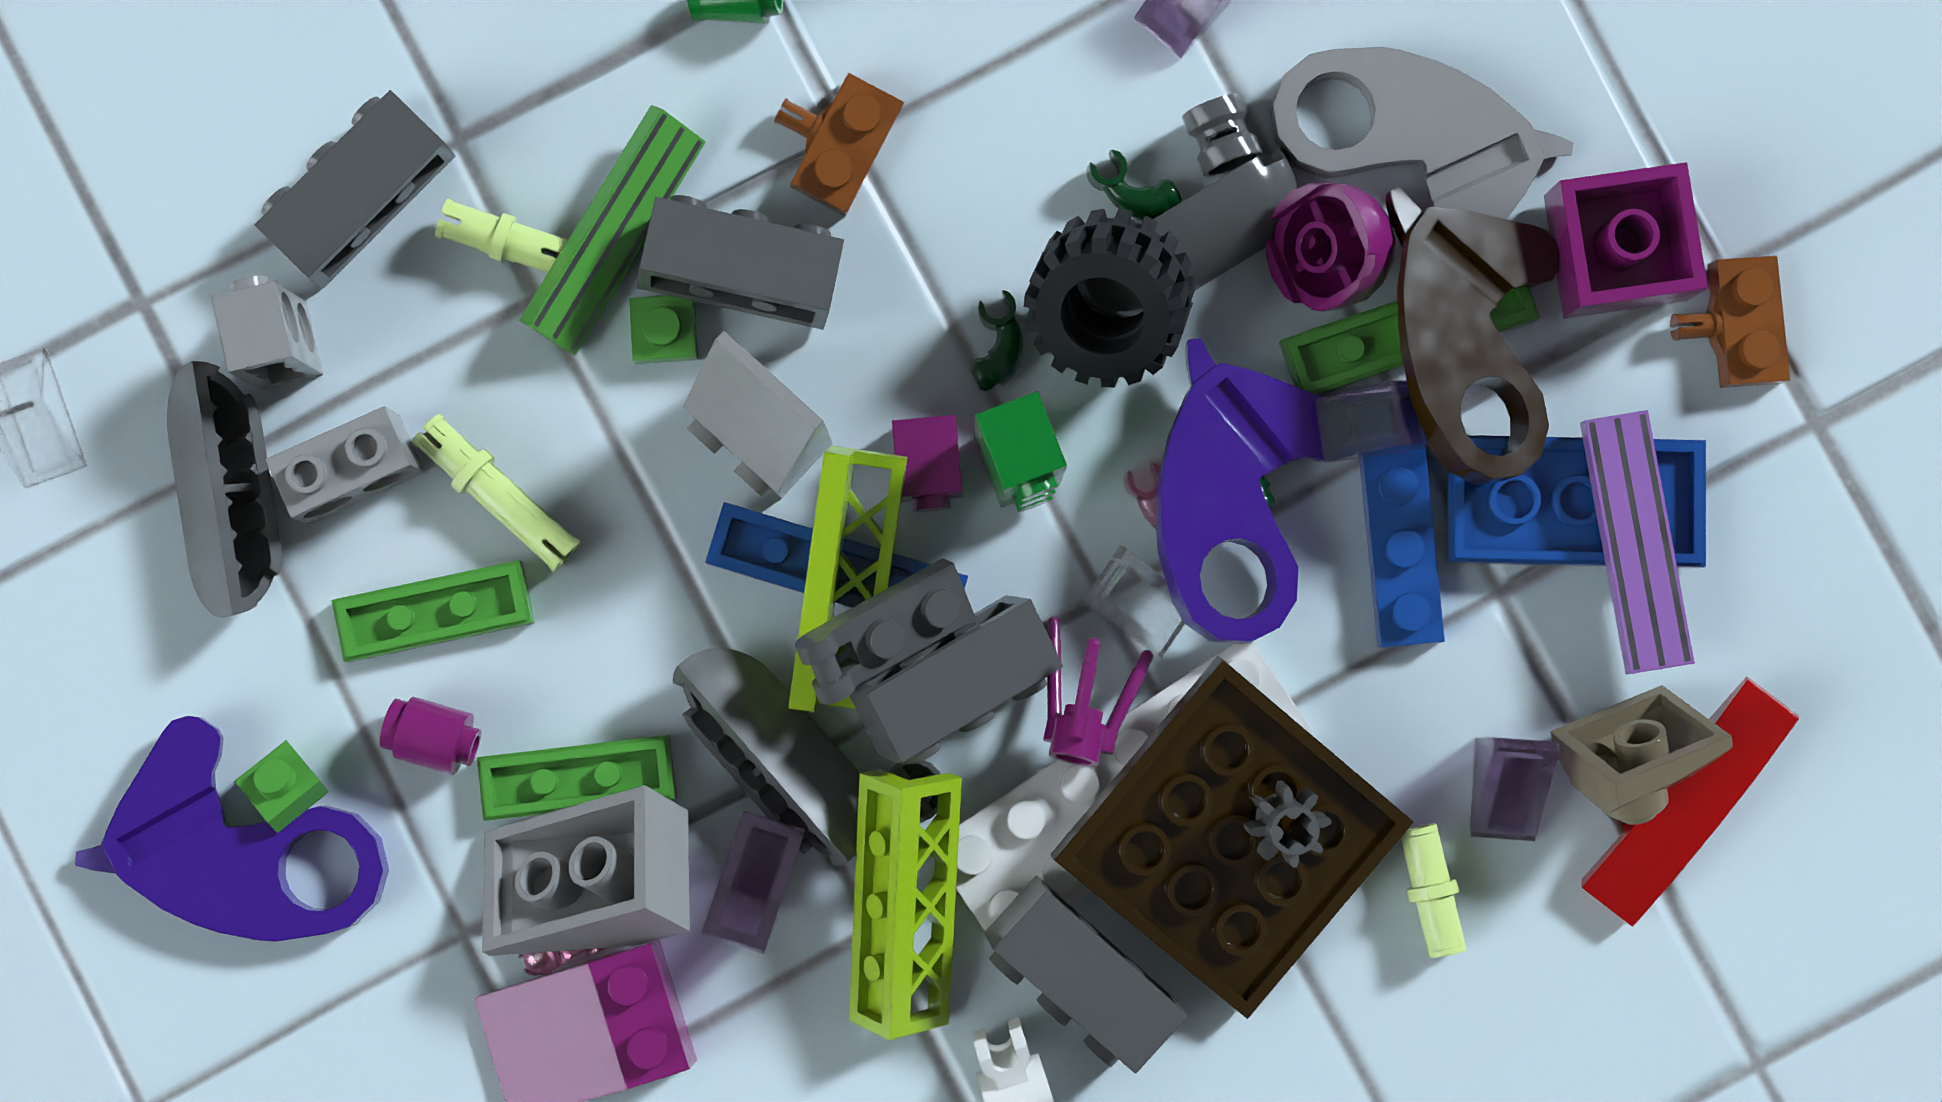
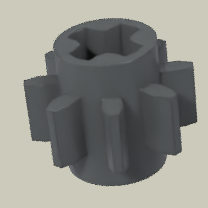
[1244,781,1331,868]

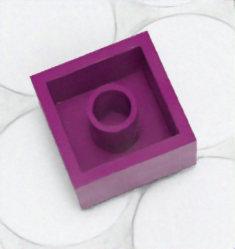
[1543,162,1708,319]

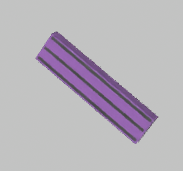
[1580,410,1695,675]

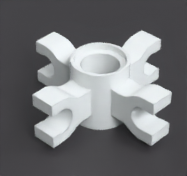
[973,1017,1054,1102]

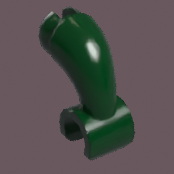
[1086,150,1182,221]
[970,290,1023,391]

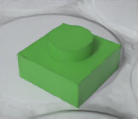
[629,296,698,364]
[235,740,329,833]

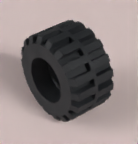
[1023,209,1195,388]

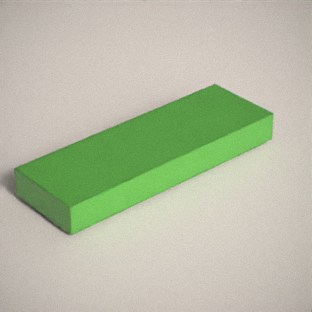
[331,560,535,663]
[477,735,677,821]

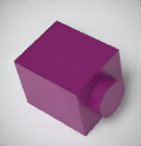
[892,415,962,512]

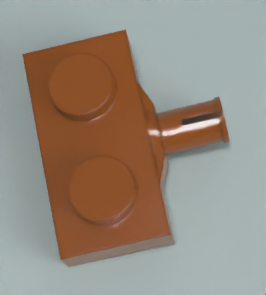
[774,72,904,216]
[1670,256,1790,388]

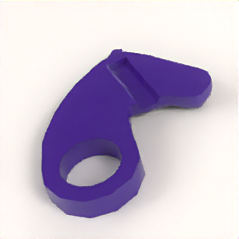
[1156,338,1355,644]
[75,716,389,942]

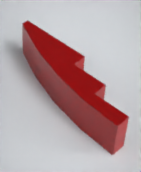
[1581,676,1799,927]

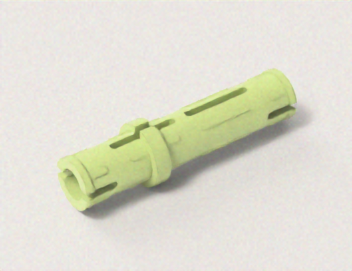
[412,414,581,572]

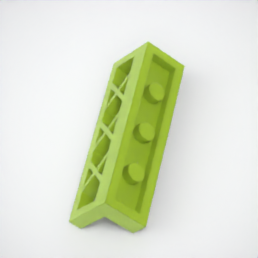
[788,445,908,712]
[849,769,962,1040]

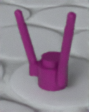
[1043,617,1153,766]

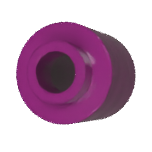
[379,696,481,775]

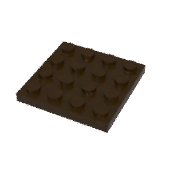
[1050,656,1414,1019]

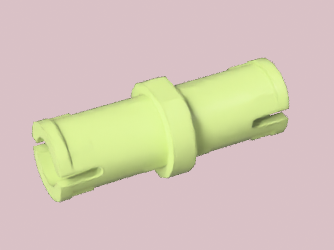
[435,198,569,273]
[1401,823,1467,958]

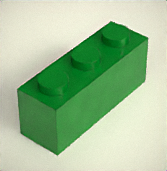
[974,391,1067,513]

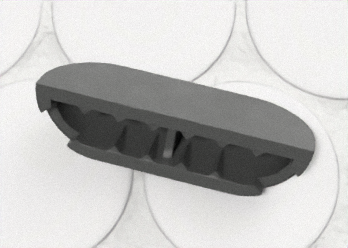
[1077,148,1298,318]
[167,361,282,618]
[672,648,860,866]

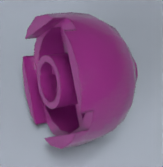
[1265,182,1396,312]

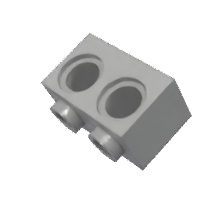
[211,276,323,389]
[265,406,425,524]

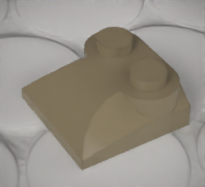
[1550,685,1733,824]

